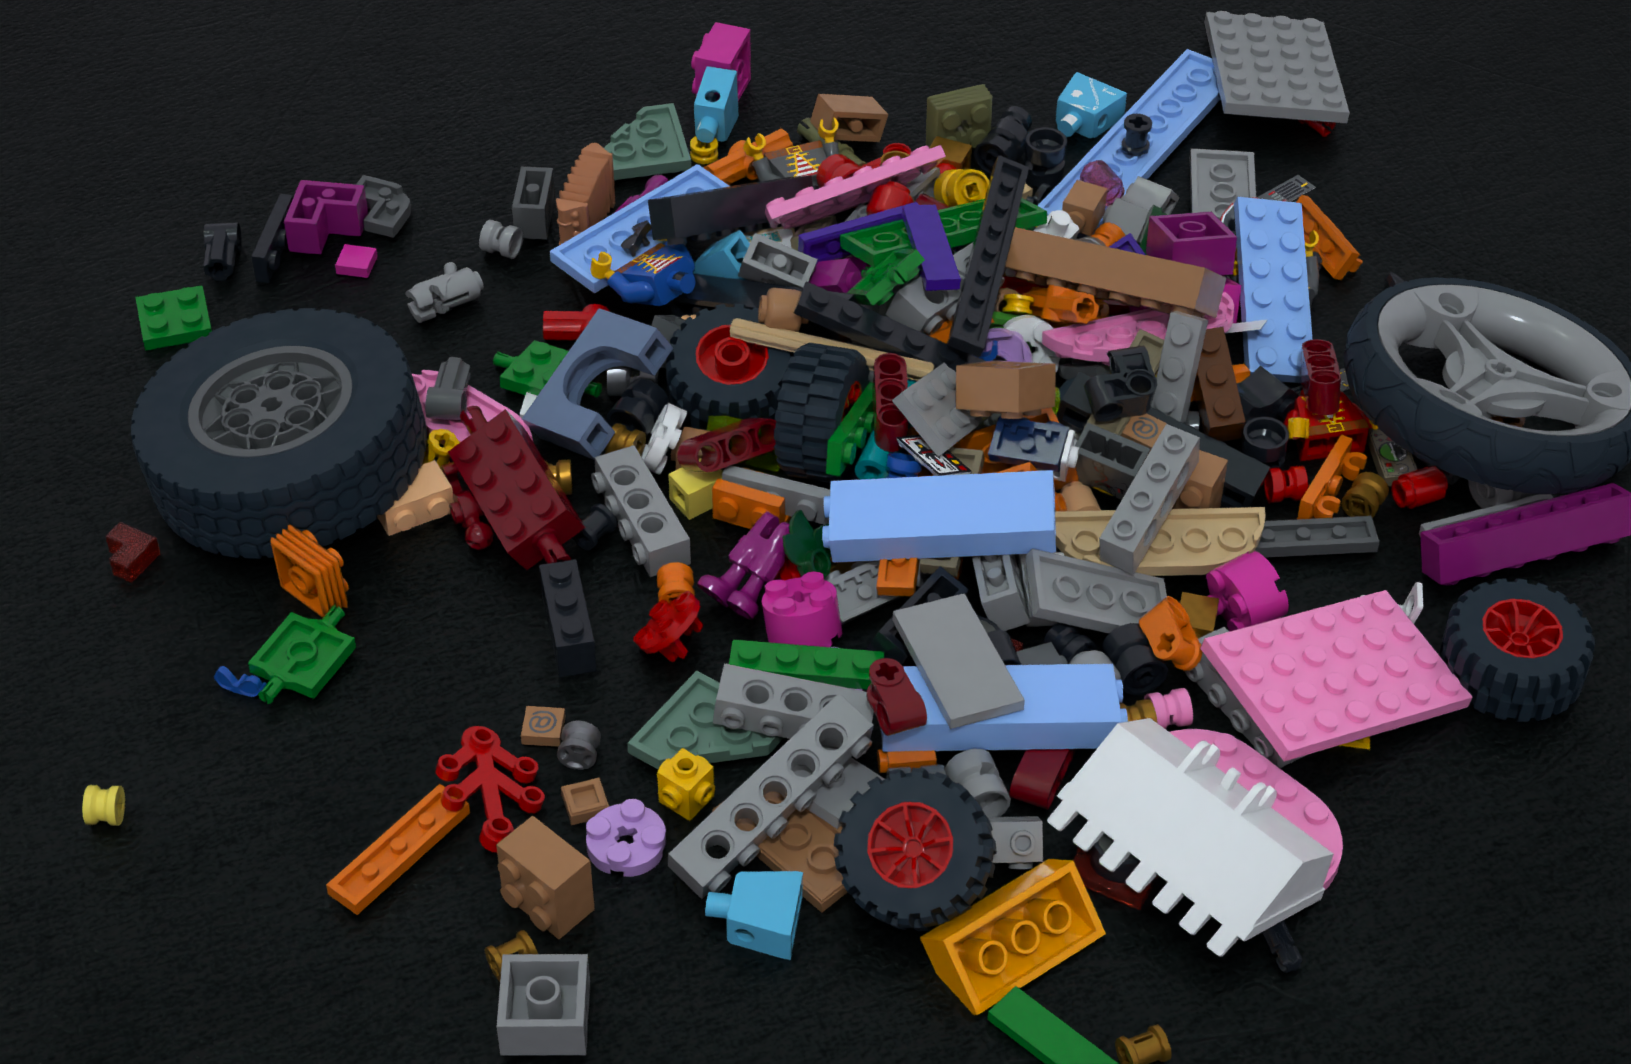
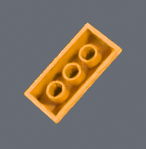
[920,859,1106,1015]

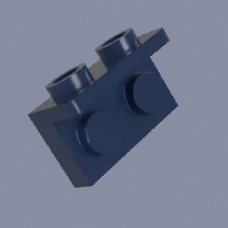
[988,416,1069,472]

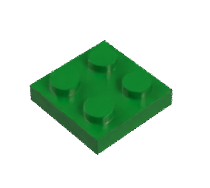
[135,286,212,351]

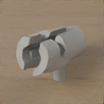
[406,262,484,323]

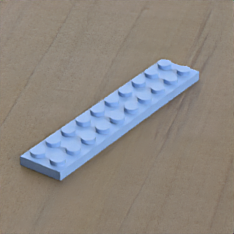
[1038,49,1221,238]

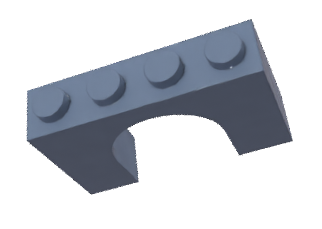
[522,308,673,460]

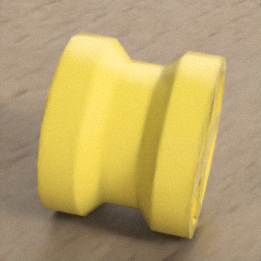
[82,785,125,826]

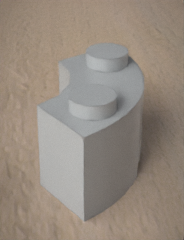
[1103,176,1180,242]

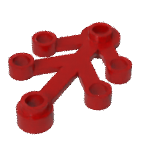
[435,726,545,852]

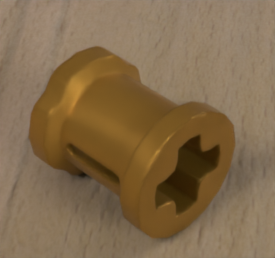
[485,930,538,982]
[1115,1024,1172,1064]

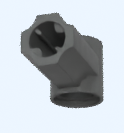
[425,357,471,421]

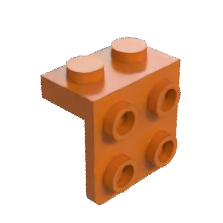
[712,468,791,529]

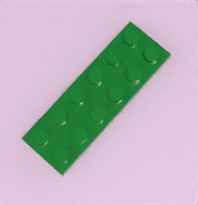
[840,198,1047,266]

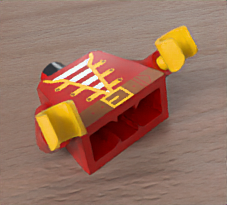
[1283,389,1378,461]

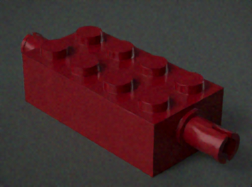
[448,406,586,570]

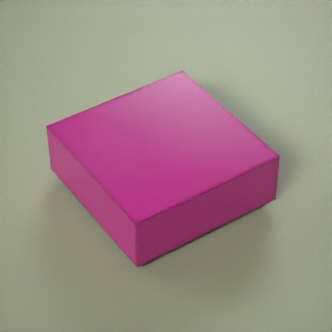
[335,244,377,278]

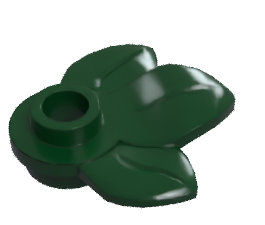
[783,510,832,577]

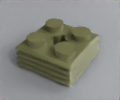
[926,84,993,149]

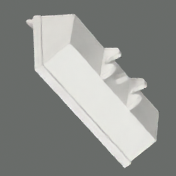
[1047,718,1334,957]

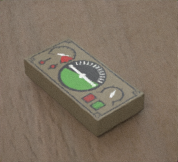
[1367,429,1417,486]

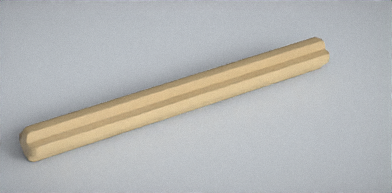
[730,318,934,381]

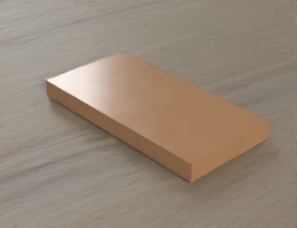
[712,791,848,913]

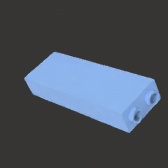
[822,470,1056,563]
[881,664,1128,752]

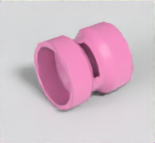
[1144,688,1193,729]

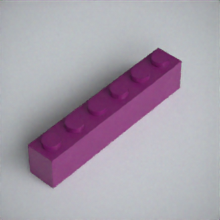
[1420,483,1631,585]

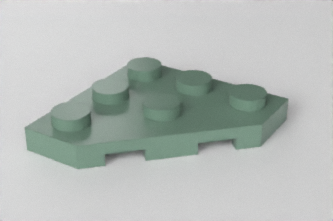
[604,103,691,181]
[628,670,784,769]

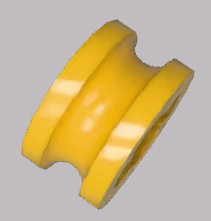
[690,136,718,164]
[1002,294,1034,315]

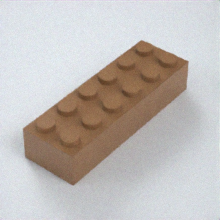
[1005,227,1226,318]

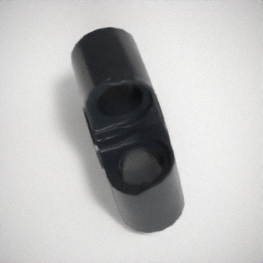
[1084,345,1157,422]

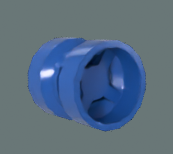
[885,453,923,478]

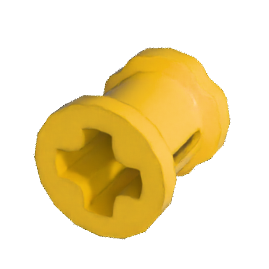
[422,429,460,467]

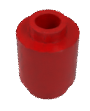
[1391,465,1448,509]

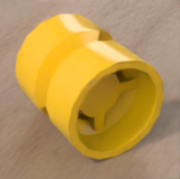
[933,169,989,207]

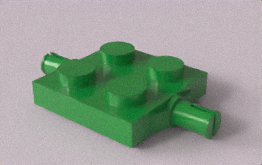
[846,248,925,306]
[493,340,602,398]
[248,605,356,704]

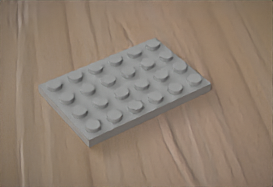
[1204,11,1350,123]

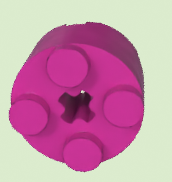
[1206,551,1289,632]
[762,571,842,647]

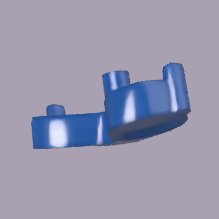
[214,666,267,697]

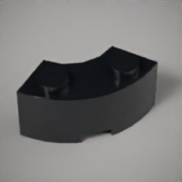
[1237,366,1299,435]

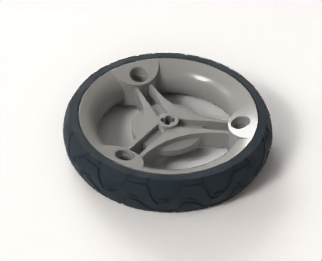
[1344,277,1631,494]

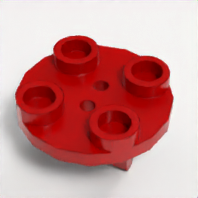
[633,590,703,662]

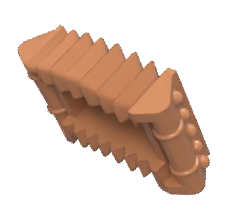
[556,143,615,245]

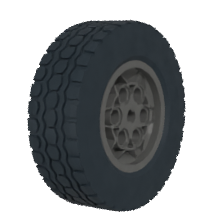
[131,308,427,559]

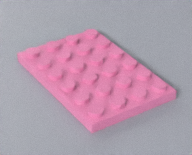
[1200,590,1473,762]

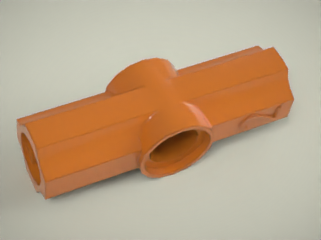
[703,128,793,185]
[1023,285,1099,325]

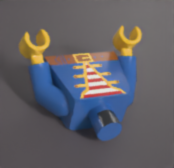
[590,239,696,306]

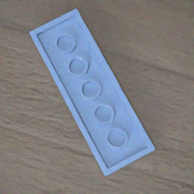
[550,164,730,293]
[1234,197,1312,383]

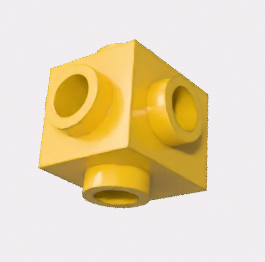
[657,748,715,821]

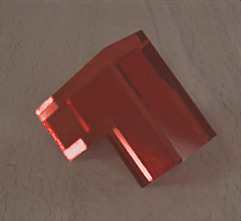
[106,522,160,583]

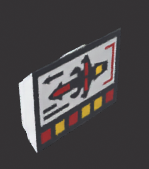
[896,435,972,476]

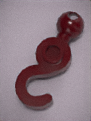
[440,462,493,550]

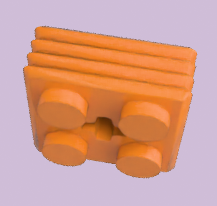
[271,525,349,618]

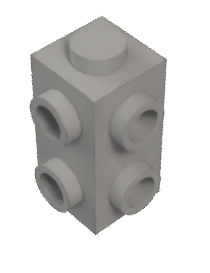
[988,816,1043,869]

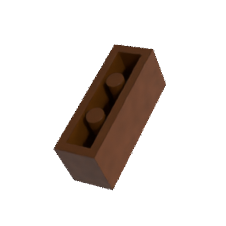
[1193,327,1245,442]

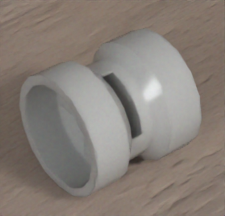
[479,219,523,259]

